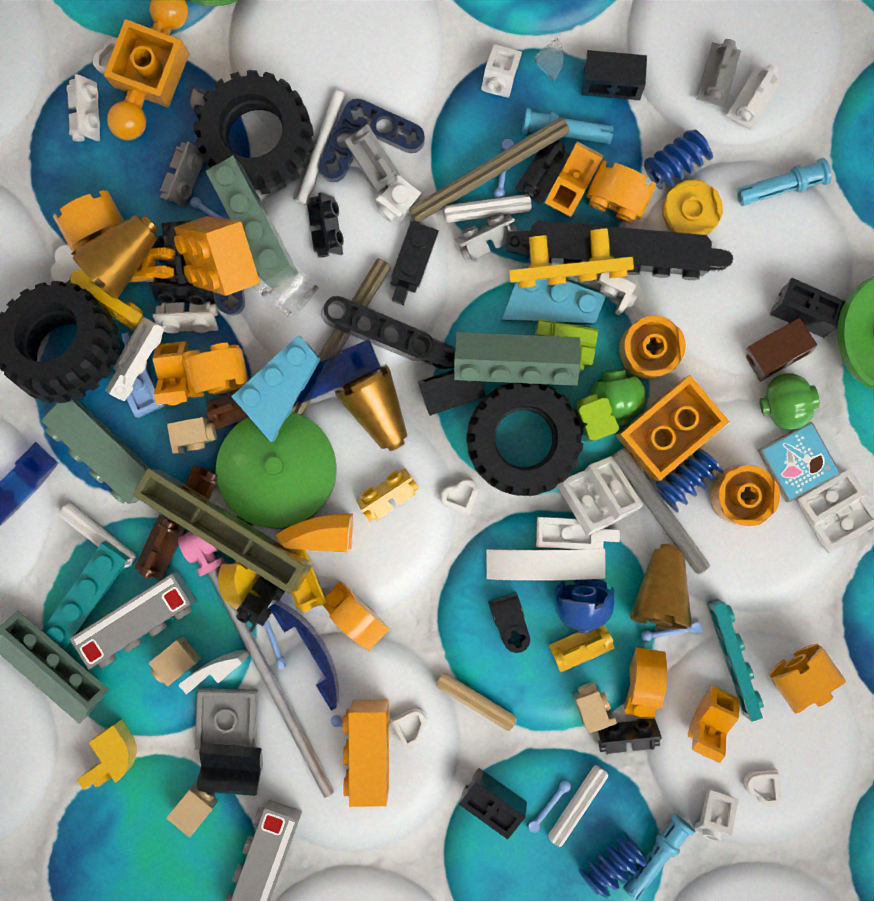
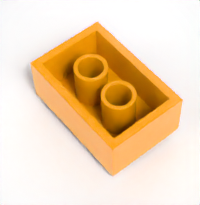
[174,216,260,296]
[615,375,730,481]
[343,700,389,807]

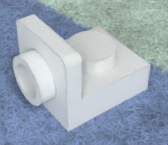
[481,44,522,98]
[375,175,422,223]
[595,273,637,316]
[694,790,739,841]

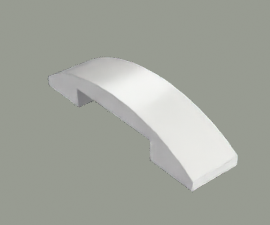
[486,548,605,580]

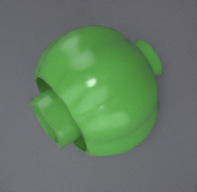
[589,369,646,426]
[760,373,820,430]

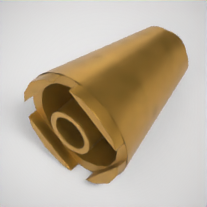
[71,214,158,299]
[335,364,408,451]
[630,544,692,629]

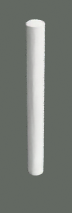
[295,89,345,205]

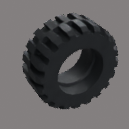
[194,70,314,195]
[0,281,120,403]
[466,383,584,496]

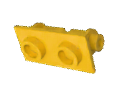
[356,468,419,522]
[291,550,327,613]
[549,625,615,672]

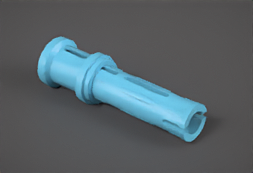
[521,108,614,145]
[736,158,832,206]
[623,813,696,901]

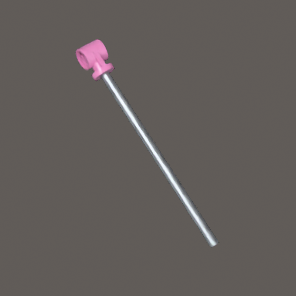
[178,531,334,798]

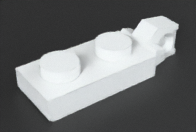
[105,317,165,401]
[536,517,620,550]

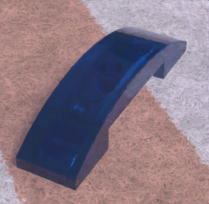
[292,339,382,408]
[0,442,58,526]
[269,601,339,711]

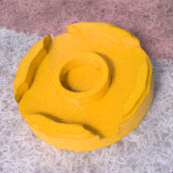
[662,179,723,235]

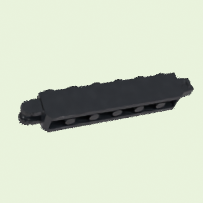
[506,220,734,280]

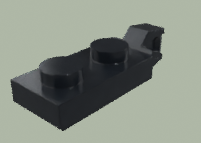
[390,221,439,306]

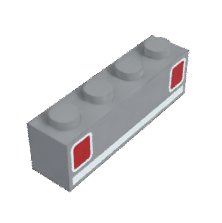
[70,571,197,670]
[225,800,302,901]

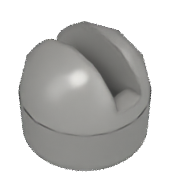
[190,88,206,111]

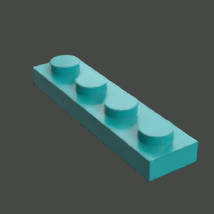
[42,541,130,651]
[707,599,764,722]

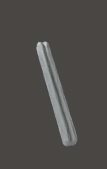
[612,448,710,574]

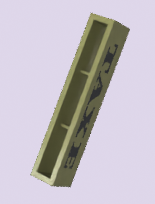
[133,468,313,593]

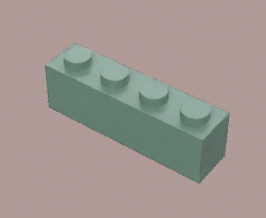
[206,156,299,288]
[454,332,580,386]
[41,397,151,504]
[0,610,109,724]

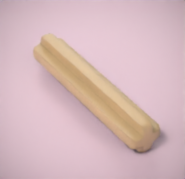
[436,673,517,731]

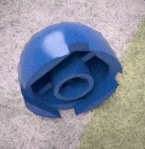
[554,579,614,633]

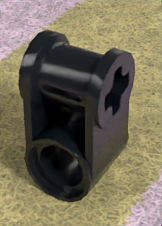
[488,592,530,653]

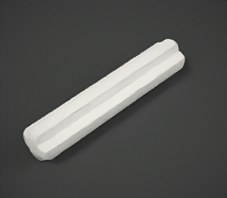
[444,194,532,223]
[59,503,137,568]
[548,765,608,847]

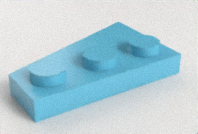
[501,264,606,325]
[231,335,321,442]

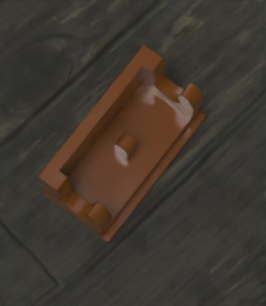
[746,318,818,382]

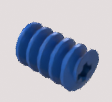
[644,129,713,190]
[656,448,723,513]
[578,831,647,898]

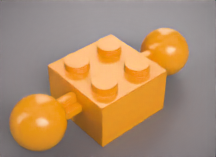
[103,0,190,141]

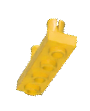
[509,229,634,288]

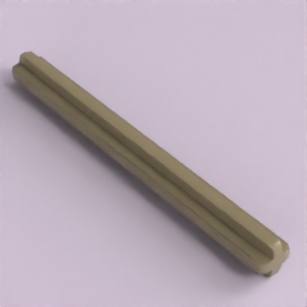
[409,118,569,222]
[292,258,390,415]

